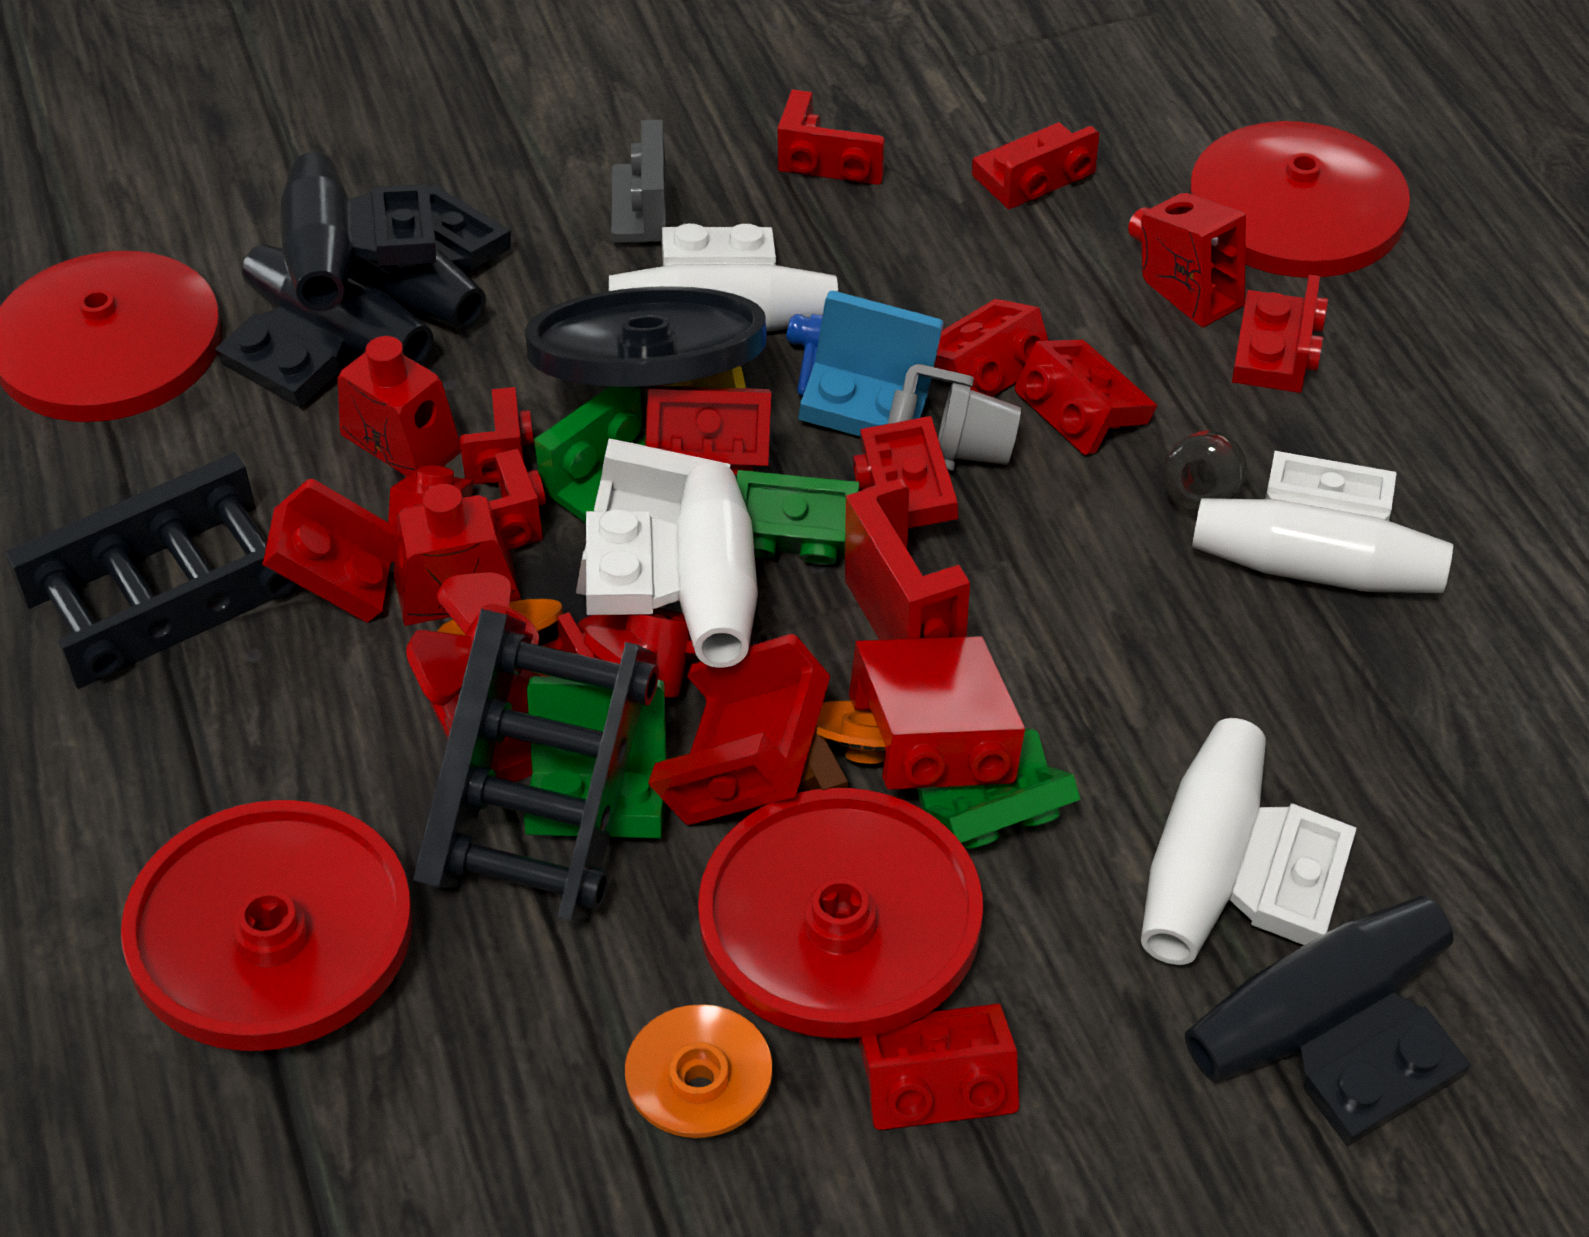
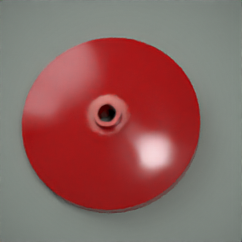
[1189,121,1410,278]
[0,251,222,422]
[698,788,983,1038]
[121,800,413,1051]

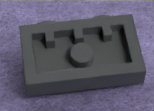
[611,119,667,243]

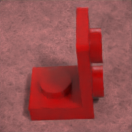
[777,89,885,185]

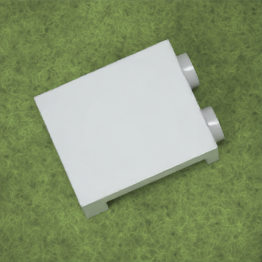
[576,438,730,613]

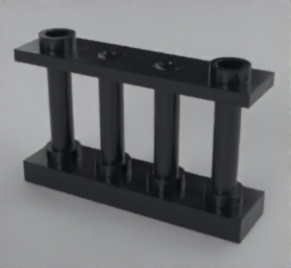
[4,452,302,690]
[413,609,659,921]

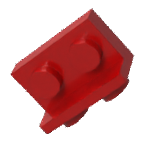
[972,122,1099,210]
[1232,275,1328,393]
[934,299,1049,397]
[1015,339,1158,455]
[644,386,771,475]
[852,416,958,528]
[262,479,397,623]
[858,1003,1019,1130]

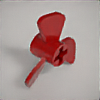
[406,572,552,706]
[577,607,701,697]

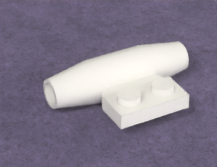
[609,224,838,332]
[1192,451,1453,593]
[586,462,758,668]
[1141,718,1356,965]

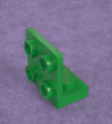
[534,386,646,523]
[524,676,667,838]

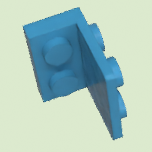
[798,291,944,436]

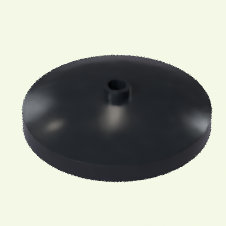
[525,286,767,387]

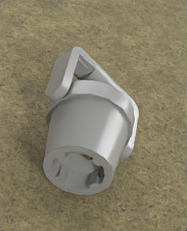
[887,364,1021,471]

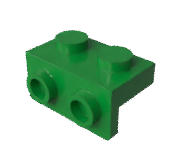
[736,470,860,565]
[916,728,1080,849]

